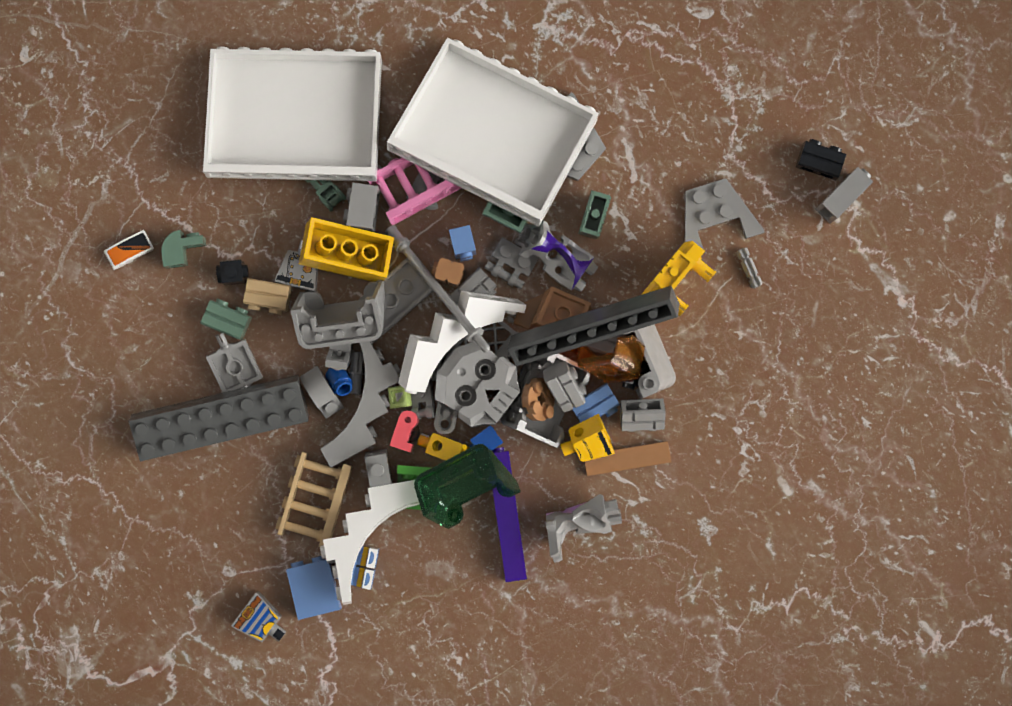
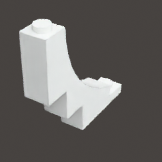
[398,291,526,394]

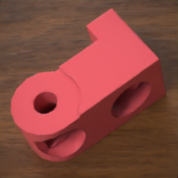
[389,410,419,453]

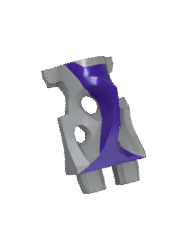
[513,220,598,292]

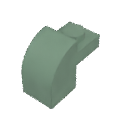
[161,230,207,269]

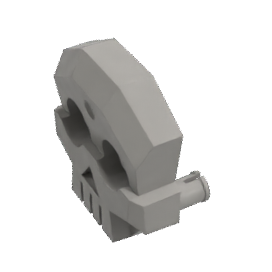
[435,341,521,427]

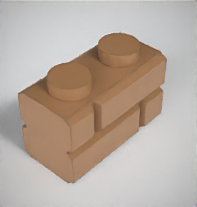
[431,258,465,288]

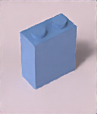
[286,556,342,620]

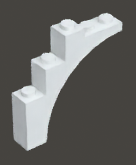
[320,479,423,605]

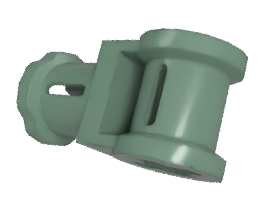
[305,180,346,212]

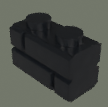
[796,139,846,180]

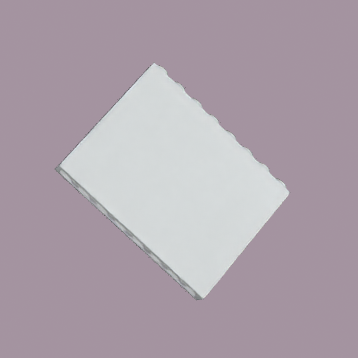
[387,37,599,227]
[203,47,382,181]

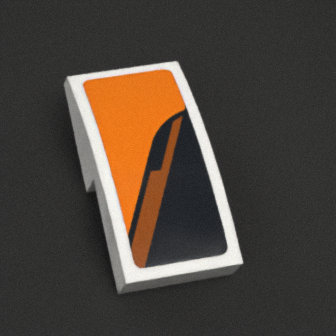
[104,230,154,270]

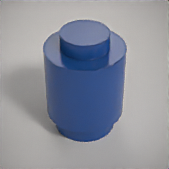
[325,368,352,396]

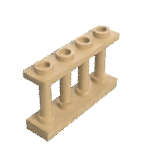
[275,452,353,547]

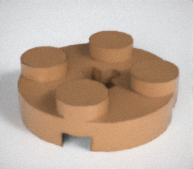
[522,378,555,421]

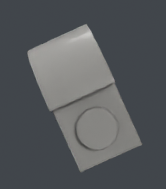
[325,343,353,370]
[299,366,344,419]

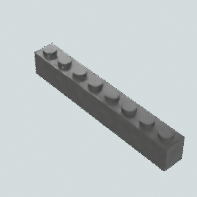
[508,286,680,366]

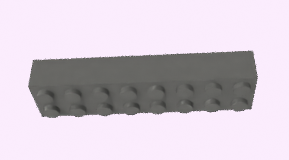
[128,375,309,462]

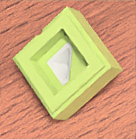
[388,386,412,409]

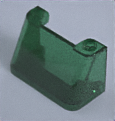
[414,444,521,529]

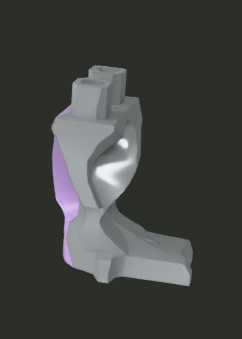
[545,494,622,563]

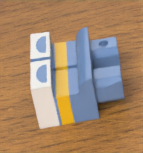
[337,546,380,590]

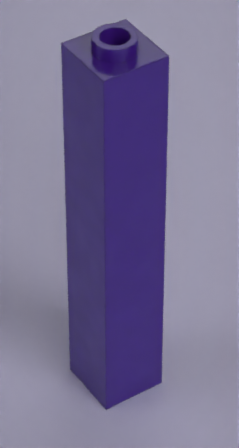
[487,447,527,582]

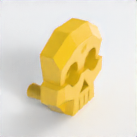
[641,241,716,316]

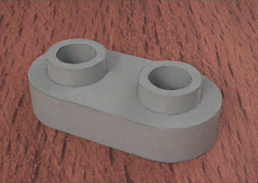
[434,402,458,435]

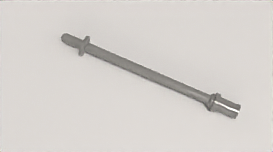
[385,225,490,352]

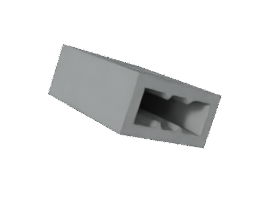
[815,167,873,224]

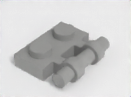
[484,237,539,289]

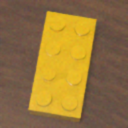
[298,217,394,282]

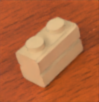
[243,278,292,315]

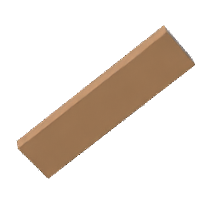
[584,441,671,476]

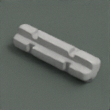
[736,247,762,288]

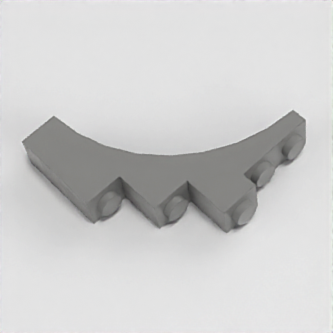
[321,340,401,468]

